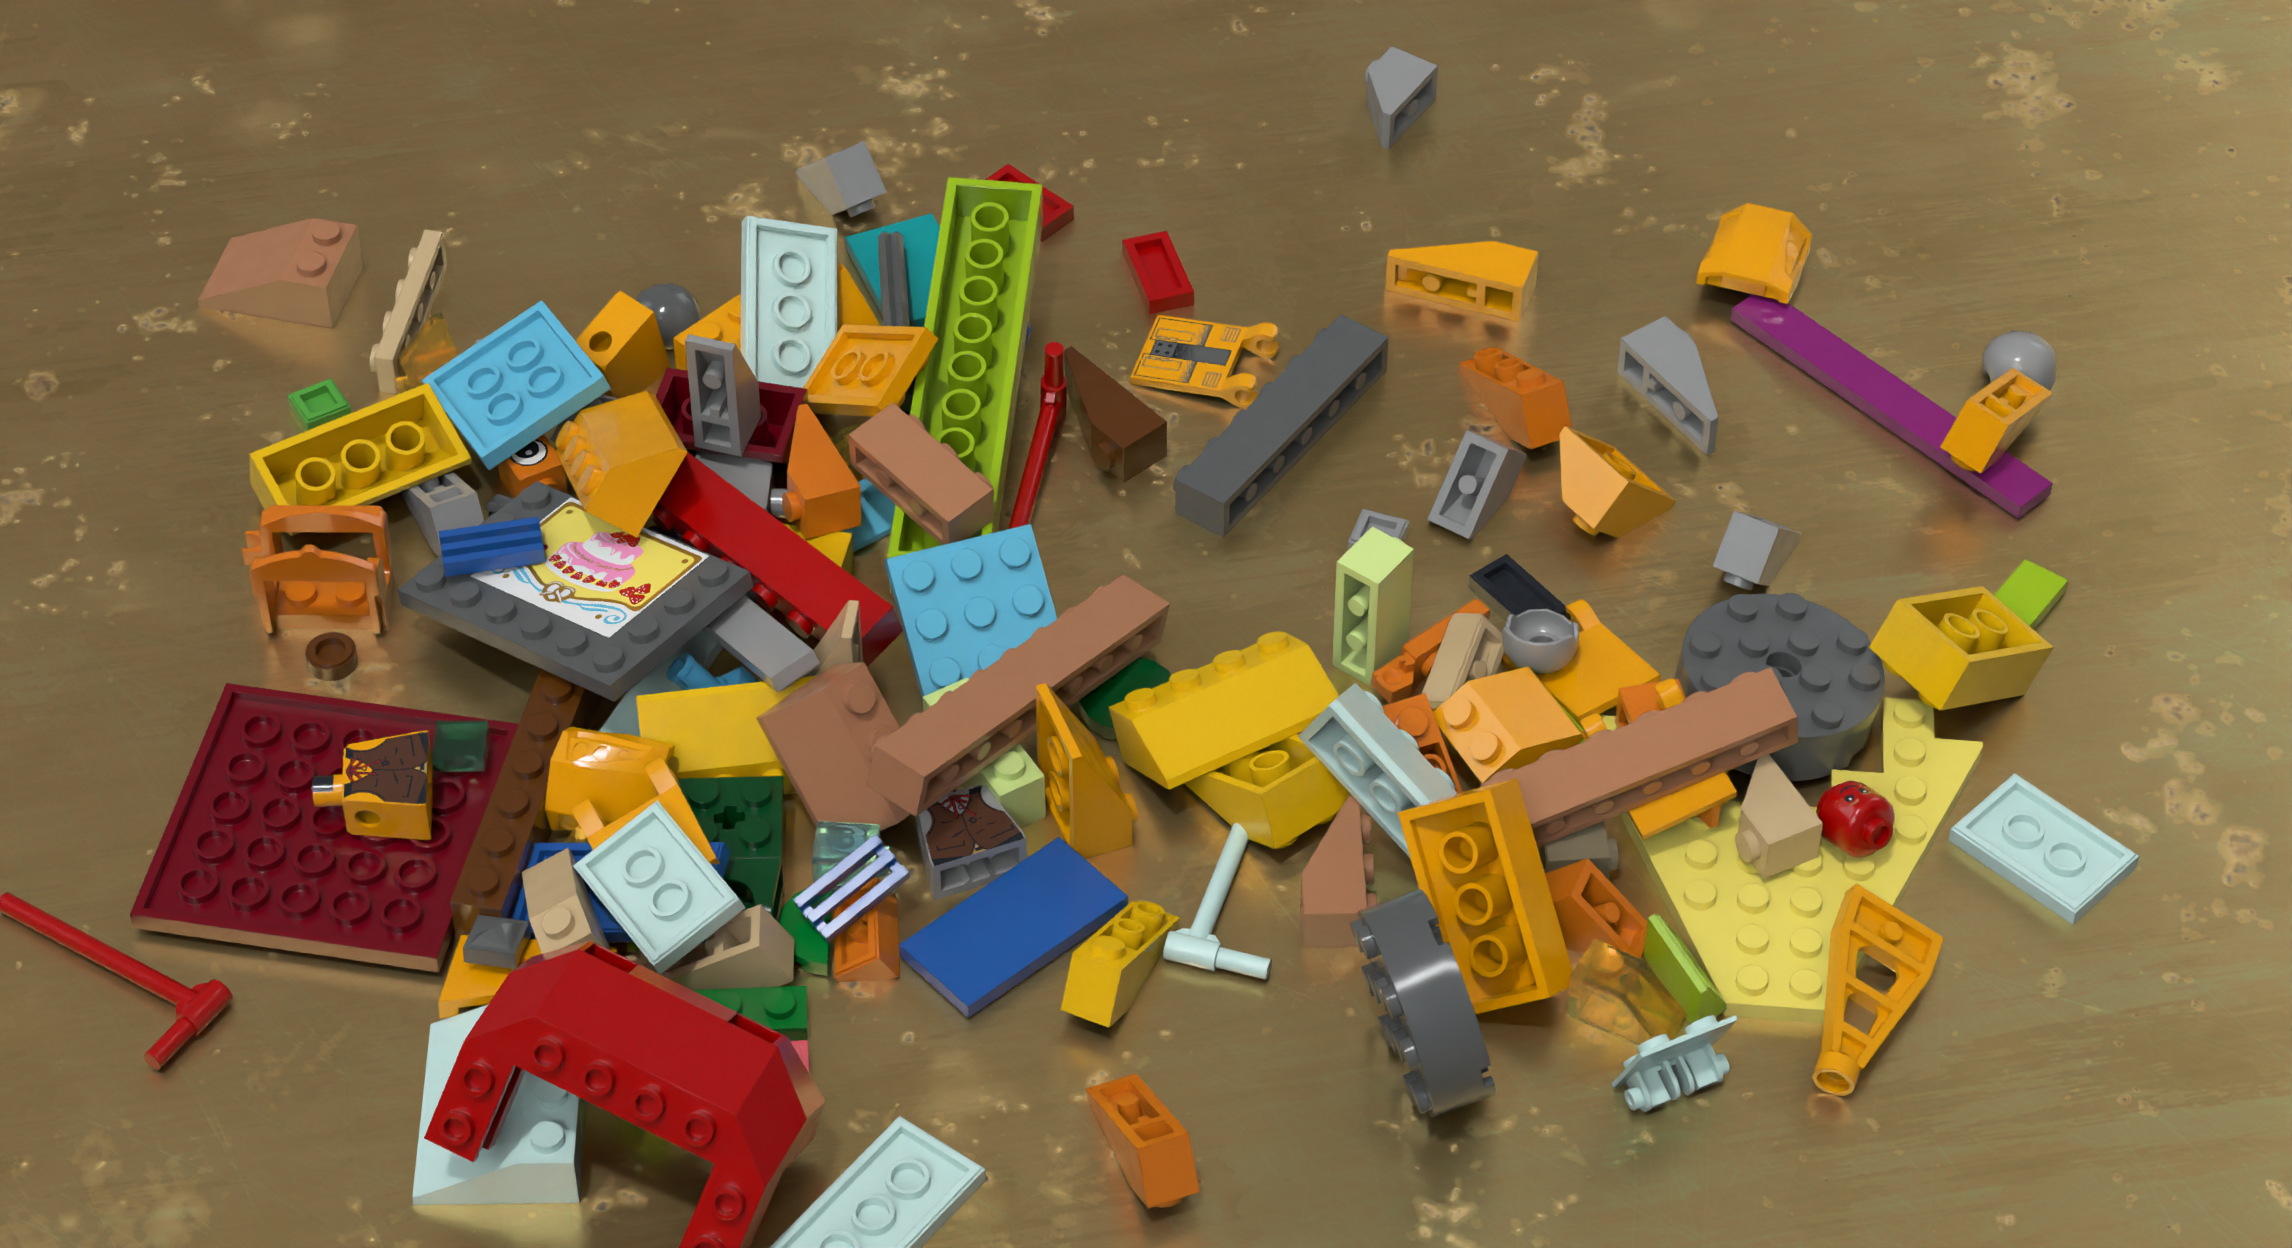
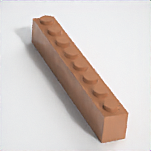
[867,574,1170,817]

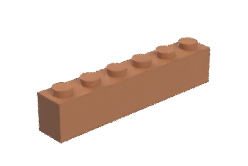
[1481,667,1798,848]

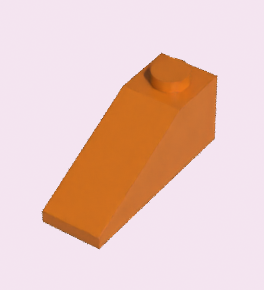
[782,404,861,539]
[1086,1073,1200,1208]

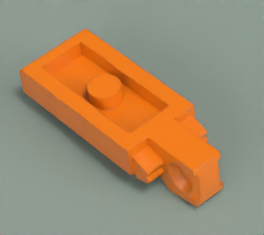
[1371,598,1491,704]

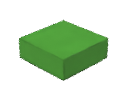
[287,378,352,431]

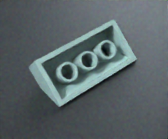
[1298,683,1458,859]

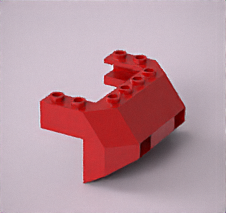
[424,940,825,1248]

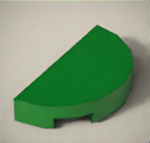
[777,888,833,976]

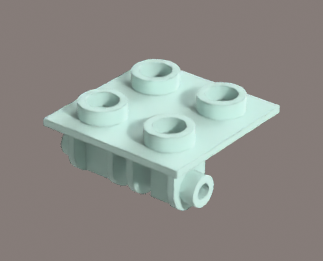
[1611,1015,1738,1112]

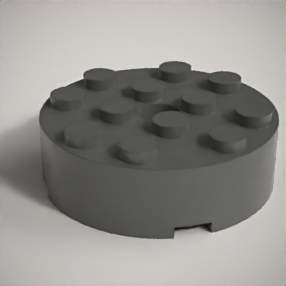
[1674,593,1885,781]
[1350,889,1496,1118]

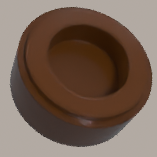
[305,632,358,681]

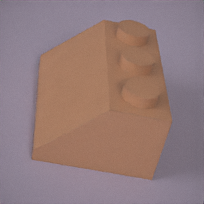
[756,662,910,851]

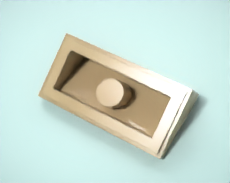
[1422,613,1504,710]

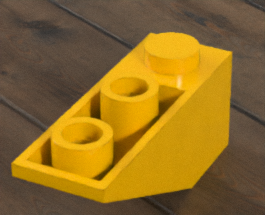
[1060,901,1180,1027]

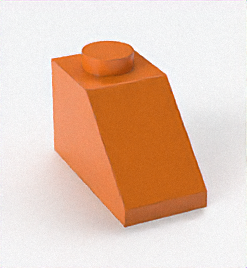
[1545,858,1648,969]

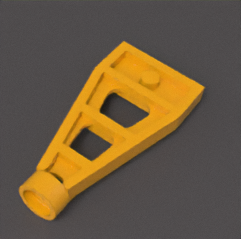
[1812,883,1944,1096]

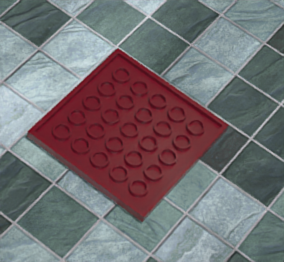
[130,683,519,972]

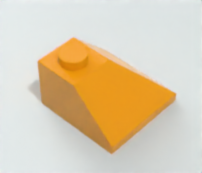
[1559,426,1676,538]

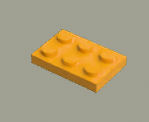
[803,324,938,417]

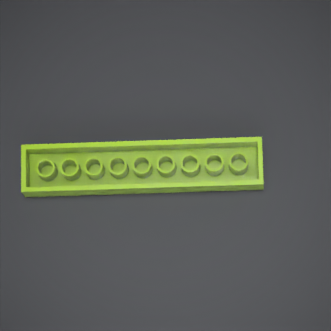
[887,177,1043,593]

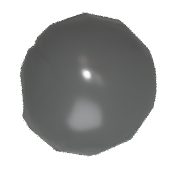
[636,283,702,350]

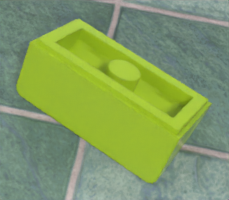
[1644,913,1727,1024]

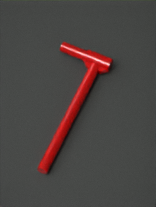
[1008,342,1067,529]
[0,892,233,1070]

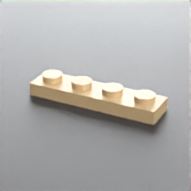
[370,230,447,394]

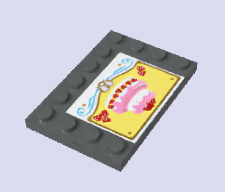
[397,481,753,702]

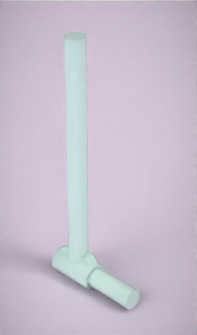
[1163,823,1272,980]

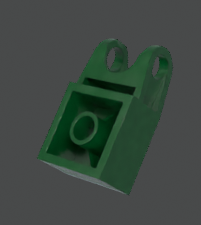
[678,776,786,921]

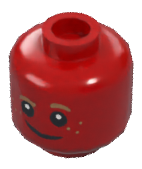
[1816,780,1895,858]

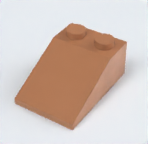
[198,218,364,329]

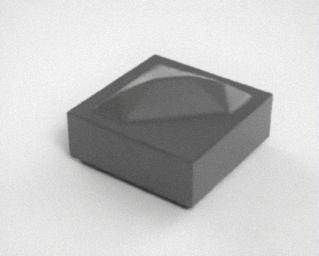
[463,915,531,969]

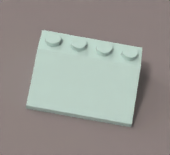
[412,1005,587,1205]

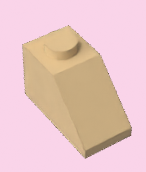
[1735,754,1823,879]

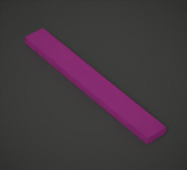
[1731,294,2053,519]

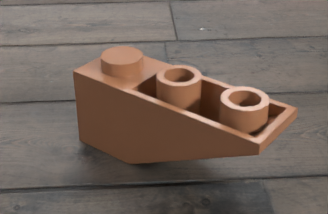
[1300,794,1377,948]

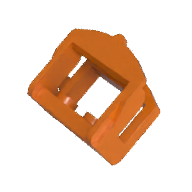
[242,505,395,634]

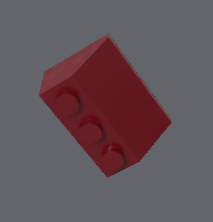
[656,368,809,463]

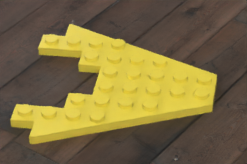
[1579,697,1983,1024]

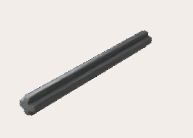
[878,231,914,413]

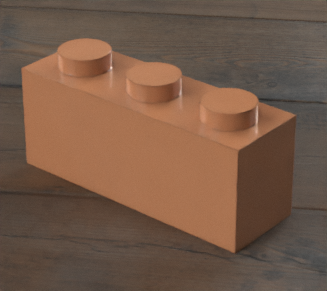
[848,403,994,545]

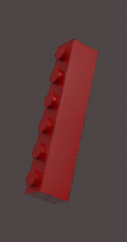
[649,452,903,668]

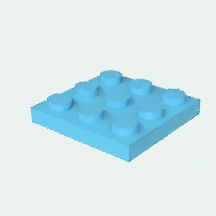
[421,300,611,470]
[884,524,1057,703]

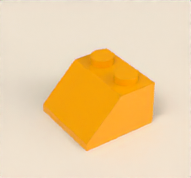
[1433,666,1583,783]

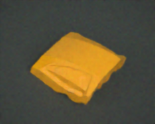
[1696,203,1812,304]
[544,726,675,832]

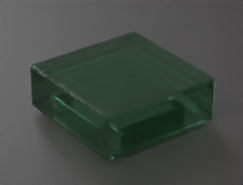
[431,721,490,771]

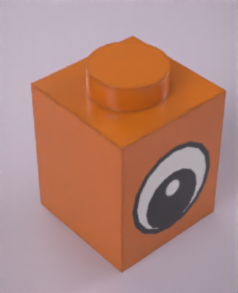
[498,434,568,498]

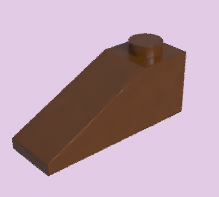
[1064,346,1167,483]

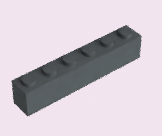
[1173,314,1389,538]

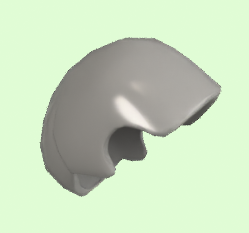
[1983,330,2056,390]
[1502,609,1579,674]

